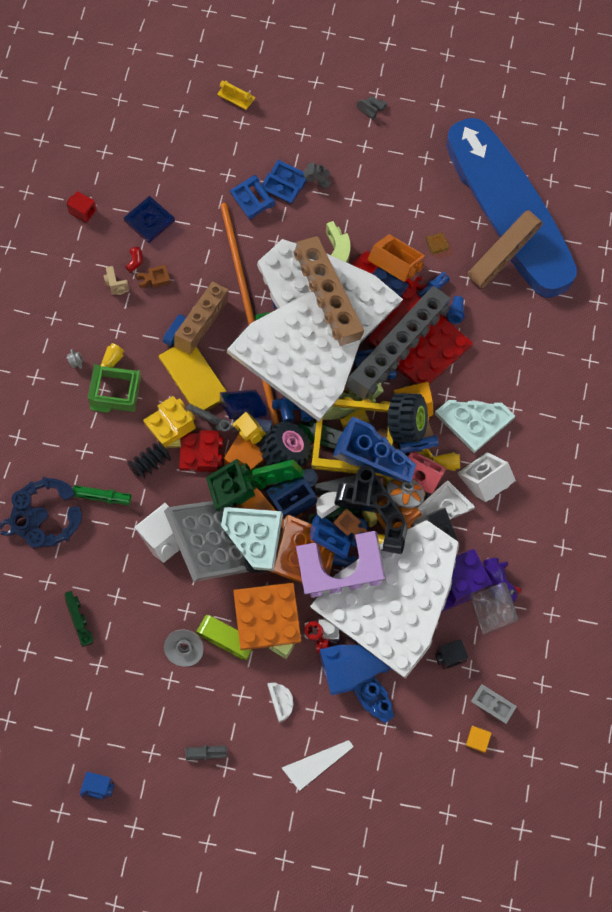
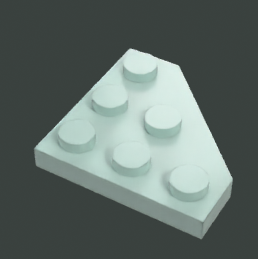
[435,400,515,453]
[221,507,283,571]

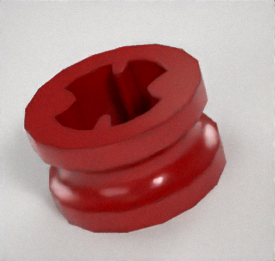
[304,621,324,641]

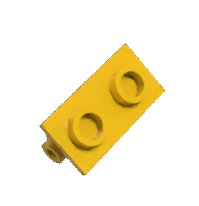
[217,80,255,110]

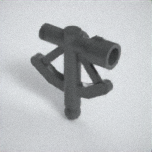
[187,404,231,431]

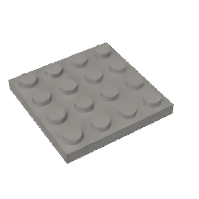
[164,501,249,582]

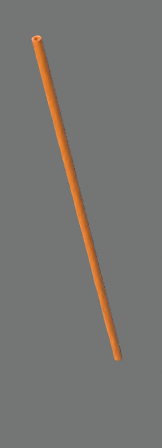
[220,203,302,518]

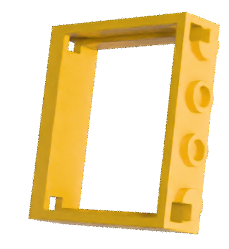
[312,397,393,477]

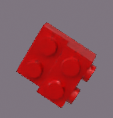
[179,430,223,472]

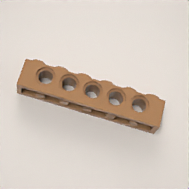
[294,236,364,346]

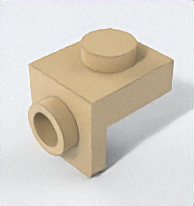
[104,266,129,295]

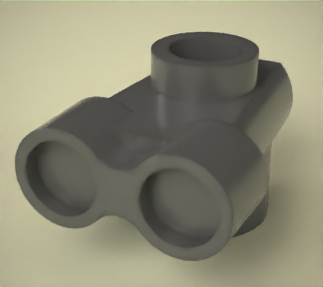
[304,162,331,189]

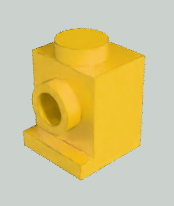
[232,412,266,444]

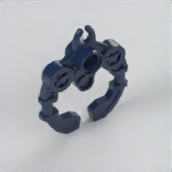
[0,476,82,549]

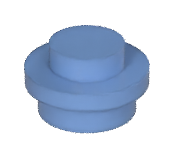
[303,469,318,487]

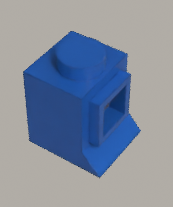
[79,771,115,800]

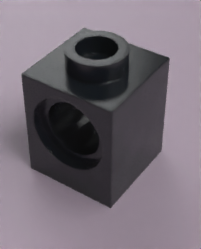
[435,639,468,670]

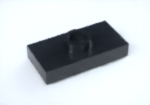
[426,508,458,541]

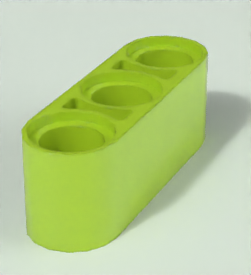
[196,615,253,660]

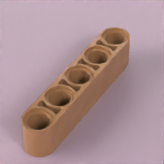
[467,210,543,289]

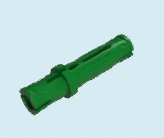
[72,485,132,506]

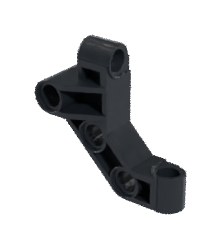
[334,466,408,555]

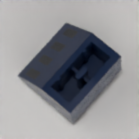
[266,477,317,519]

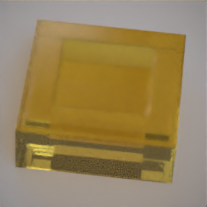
[426,232,449,255]

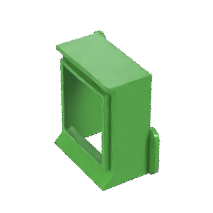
[88,364,142,413]

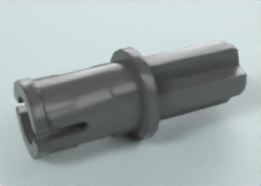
[185,744,227,761]

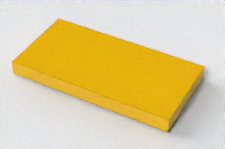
[158,347,229,416]

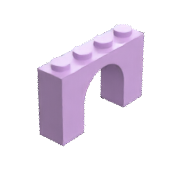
[296,531,386,598]

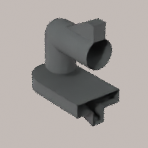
[357,96,388,120]

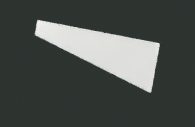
[282,740,354,791]

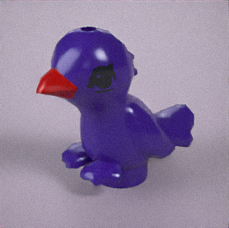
[483,558,522,604]

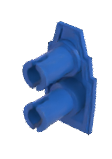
[272,397,313,423]
[353,676,395,724]

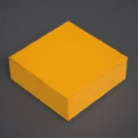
[465,726,491,753]

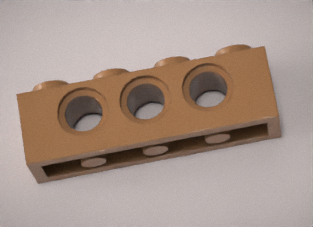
[174,281,228,355]

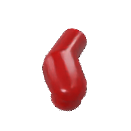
[125,247,143,273]

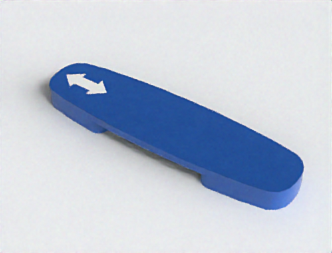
[446,118,577,298]

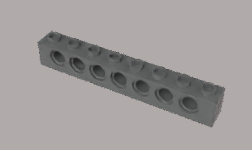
[346,286,451,400]

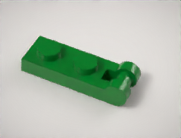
[249,459,304,490]

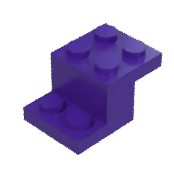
[441,549,492,613]

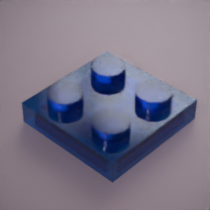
[124,196,175,243]
[220,389,267,420]

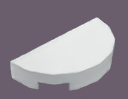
[316,492,339,518]
[267,683,294,723]

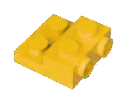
[143,396,196,447]

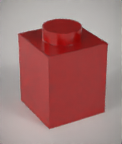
[67,191,97,223]

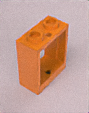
[367,234,425,282]

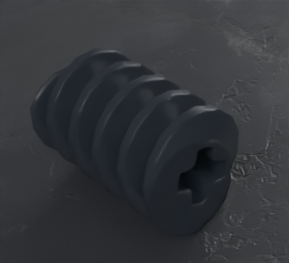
[127,442,171,480]

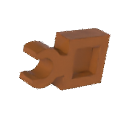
[136,265,170,288]
[333,508,368,540]

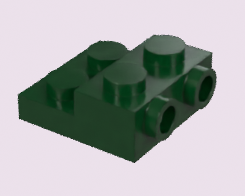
[206,459,256,512]

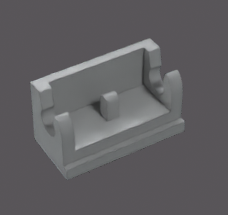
[471,684,517,724]

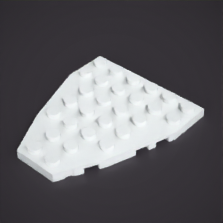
[257,239,403,343]
[226,289,367,422]
[310,520,459,679]

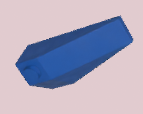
[333,417,416,483]
[320,645,391,695]

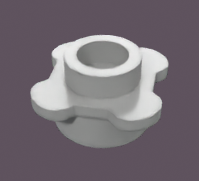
[67,349,83,369]

